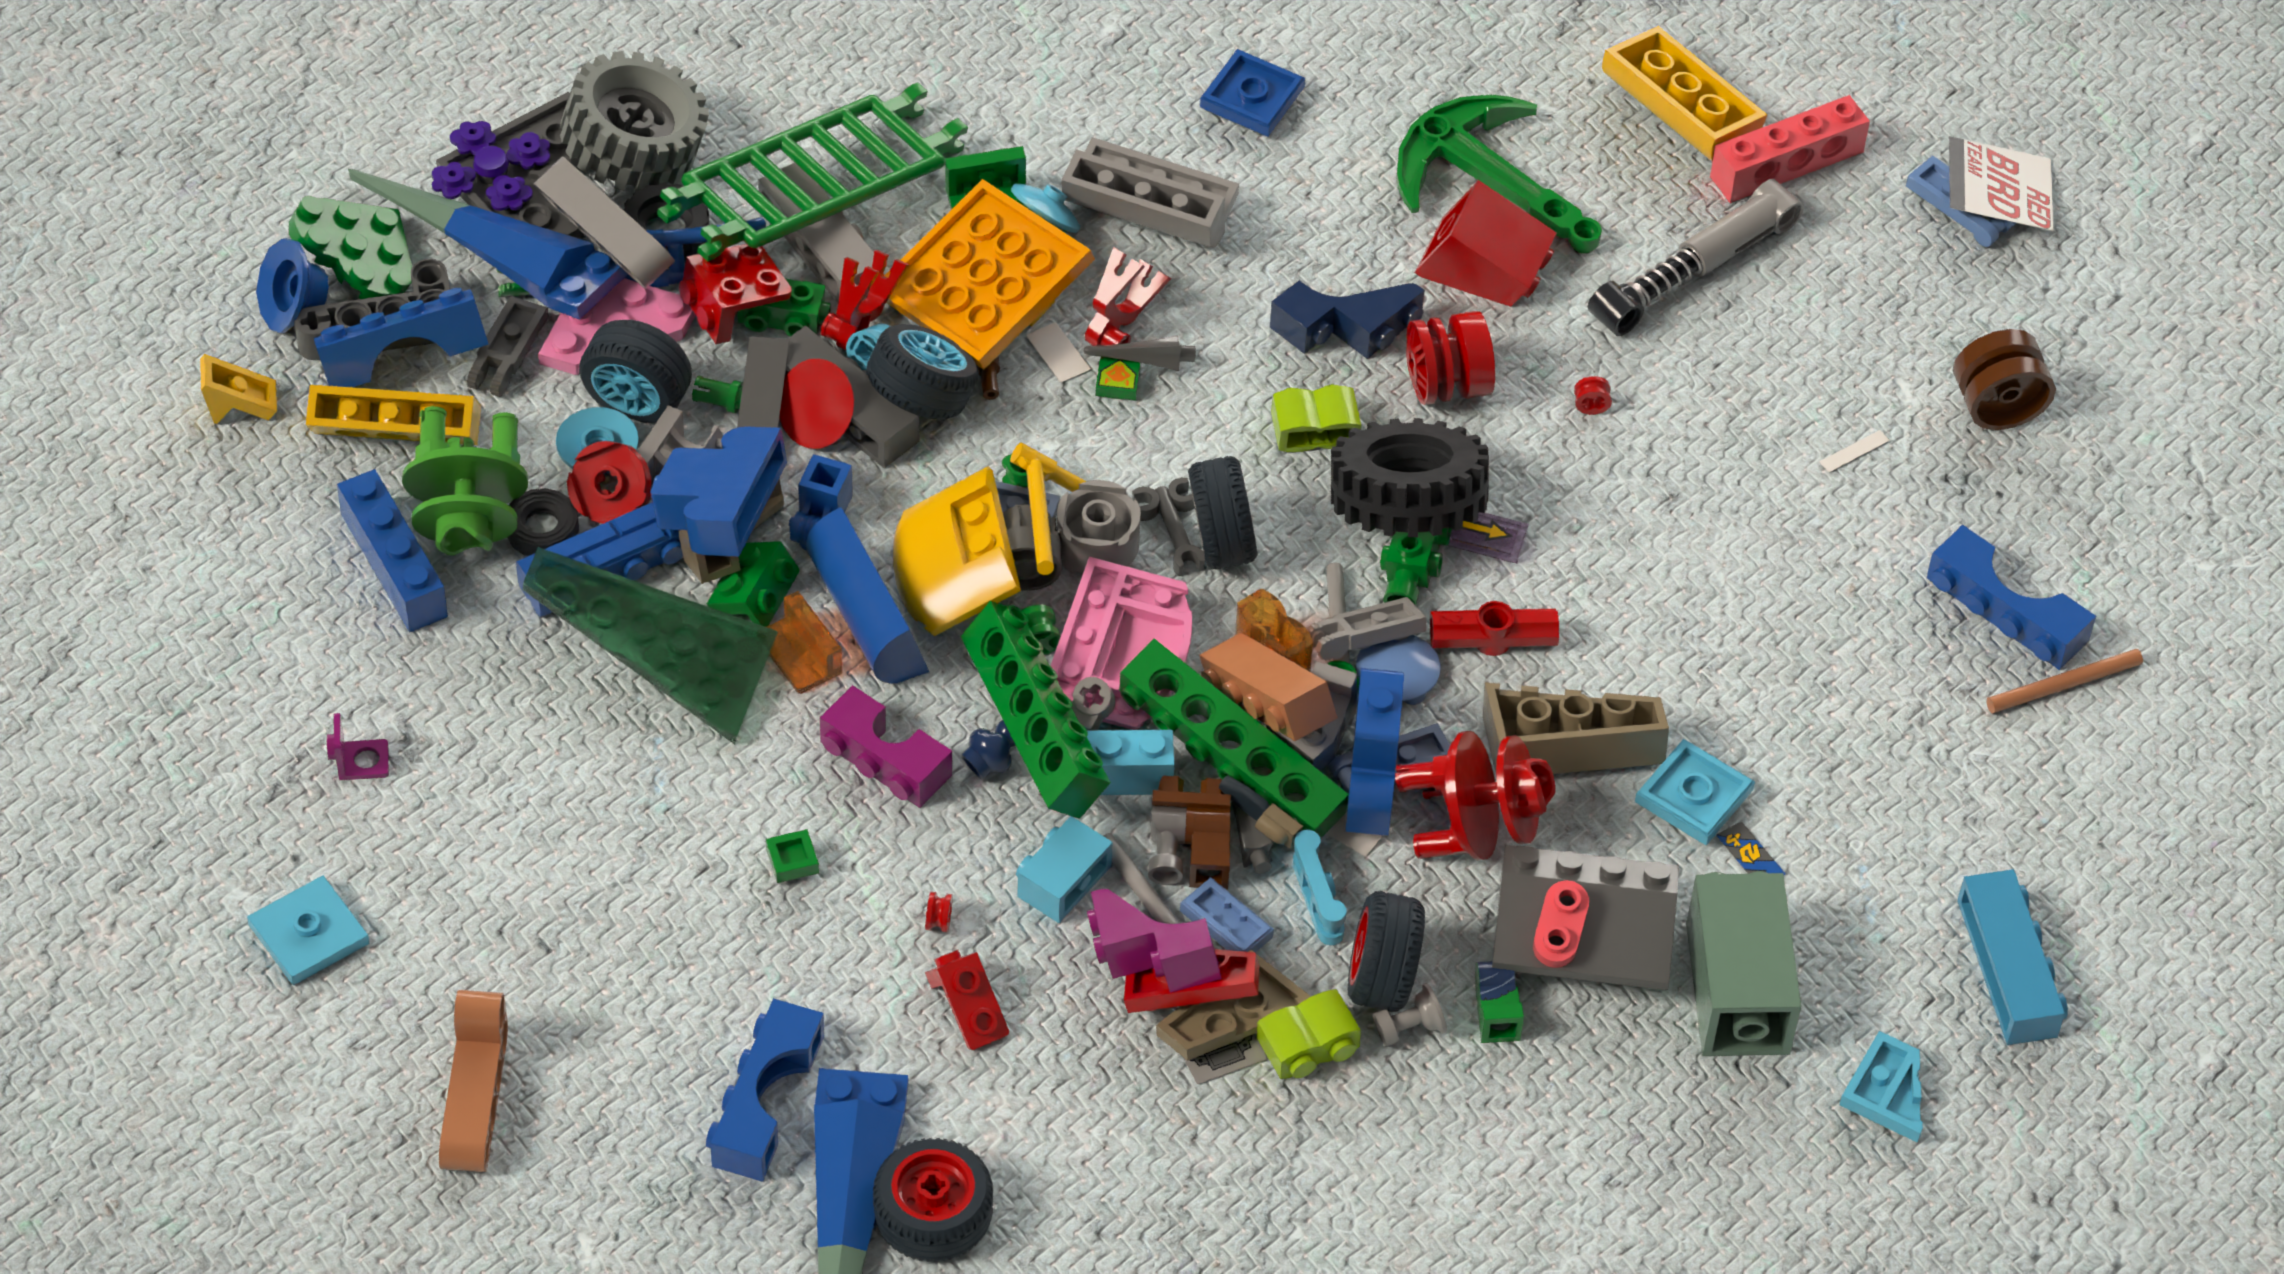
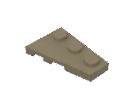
[1156,950,1311,1061]

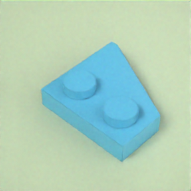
[1839,1031,1923,1142]

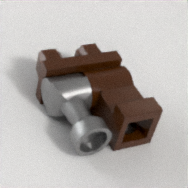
[1148,776,1231,890]

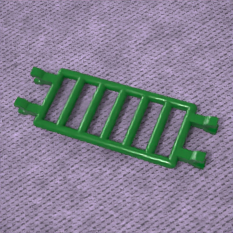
[657,82,968,262]

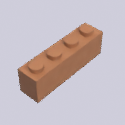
[1199,633,1338,741]

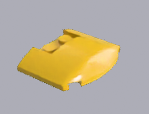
[892,466,1021,636]

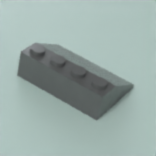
[1492,845,1679,990]

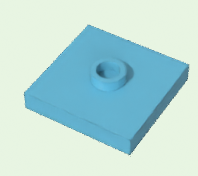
[1635,739,1755,845]
[247,875,370,986]

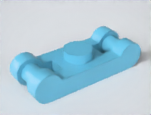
[1292,830,1347,946]

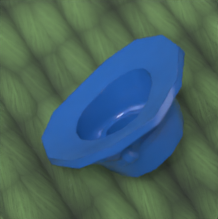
[256,238,329,334]

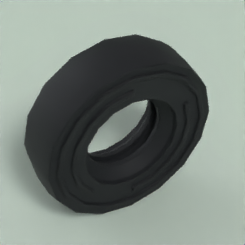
[507,488,579,556]

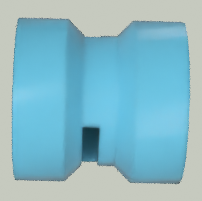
[846,323,891,371]

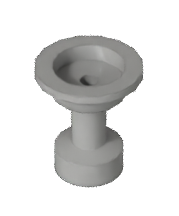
[1373,983,1447,1047]

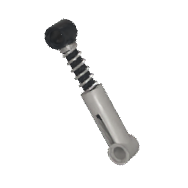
[1587,179,1804,337]

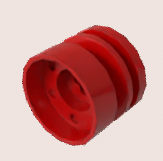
[1406,311,1495,405]

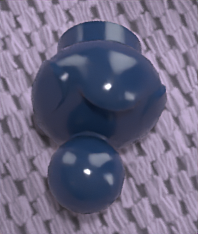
[960,720,1016,780]

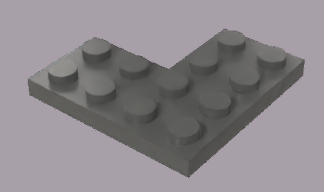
[436,92,586,239]

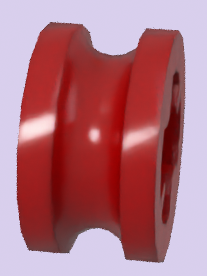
[1574,376,1612,415]
[925,891,953,933]

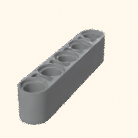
[533,156,675,289]

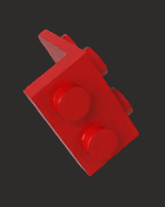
[679,244,792,345]

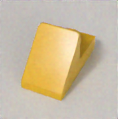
[200,354,277,424]

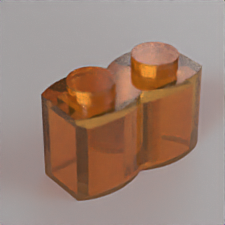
[1235,589,1313,672]

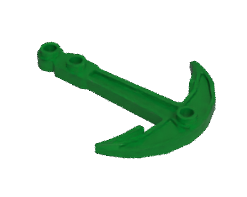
[1396,94,1602,254]

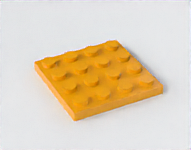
[884,179,1095,370]

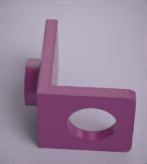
[327,713,389,780]

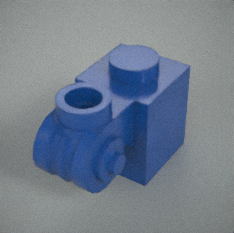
[789,454,853,551]

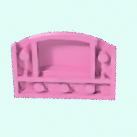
[1050,557,1192,730]

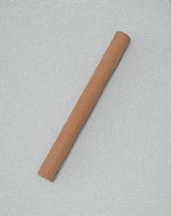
[1986,649,2143,714]

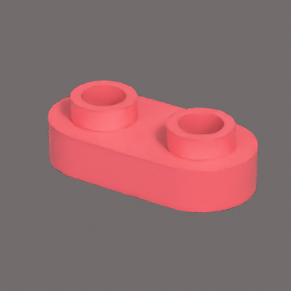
[1533,880,1589,968]

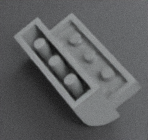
[1061,137,1239,248]

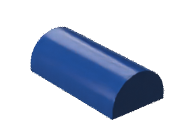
[806,507,929,684]

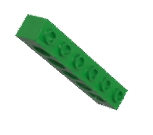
[960,601,1111,819]
[1119,638,1349,839]

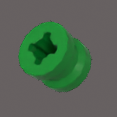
[1022,604,1061,655]

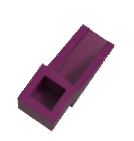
[1087,889,1222,993]

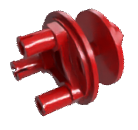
[1395,731,1556,861]

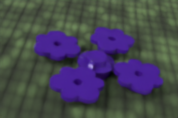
[431,121,550,211]

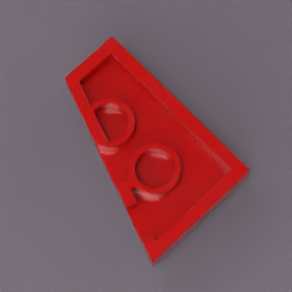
[1124,949,1259,1013]

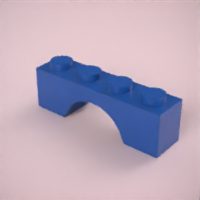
[314,288,489,387]
[1926,524,2096,670]
[706,998,824,1182]

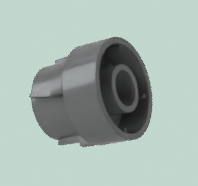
[1003,504,1062,591]

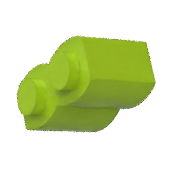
[1271,384,1361,452]
[1257,989,1361,1079]

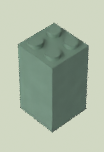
[1686,871,1801,1056]

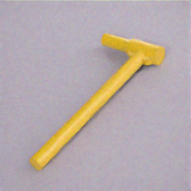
[1010,442,1086,575]

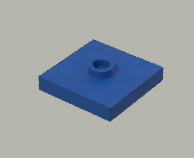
[1200,49,1306,137]

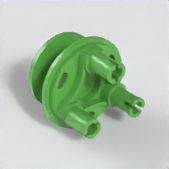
[402,406,529,556]

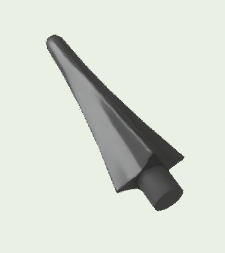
[1083,335,1196,371]
[1231,800,1273,874]

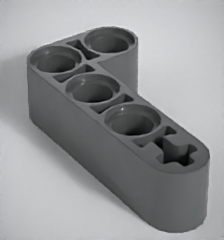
[294,259,450,360]

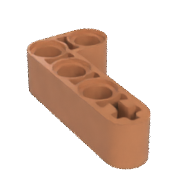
[439,990,508,1172]

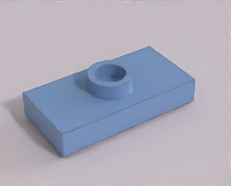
[1180,877,1274,953]

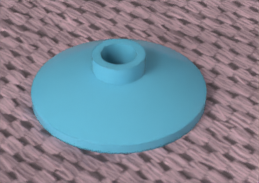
[1011,184,1081,233]
[556,407,639,474]

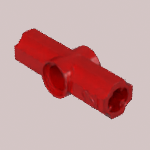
[1430,601,1559,656]

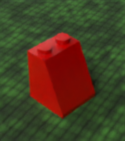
[1414,180,1557,307]

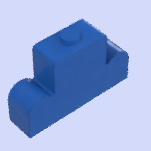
[650,427,787,556]
[1345,668,1404,836]

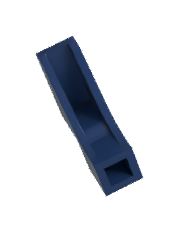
[1270,280,1425,359]

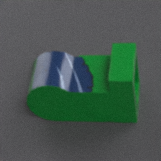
[1475,961,1524,1043]

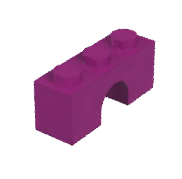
[820,685,952,808]

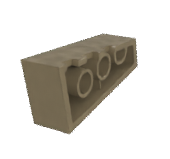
[1482,682,1669,776]

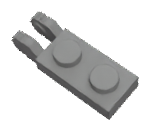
[1303,597,1426,661]

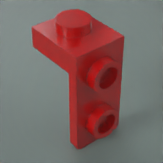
[925,949,1009,1050]

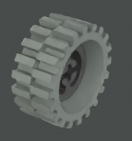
[560,51,709,192]

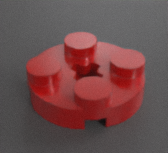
[567,441,651,524]

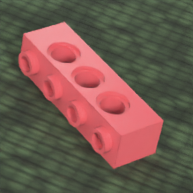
[1710,95,1870,203]

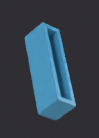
[1957,869,2068,1045]

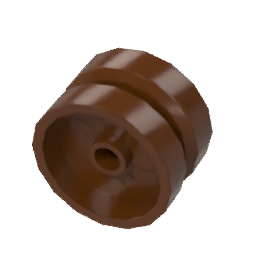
[1952,329,2056,430]

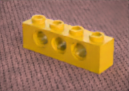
[306,385,481,446]

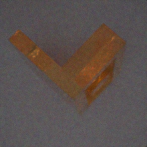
[757,591,842,694]

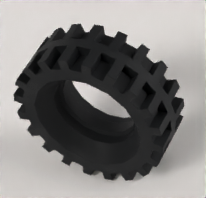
[1331,418,1489,537]

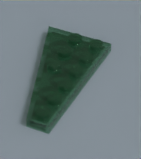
[522,547,778,745]

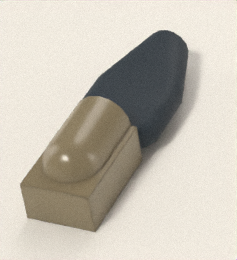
[1219,775,1303,849]

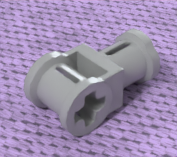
[1072,677,1116,731]

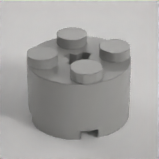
[1057,480,1141,574]

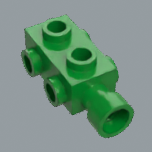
[738,278,831,337]
[1380,527,1452,606]

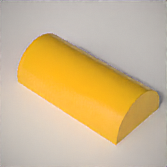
[1602,26,1768,161]

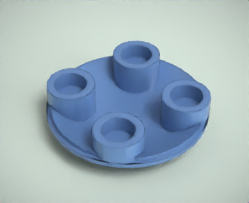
[1356,635,1441,705]

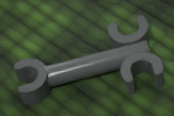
[1132,477,1205,576]

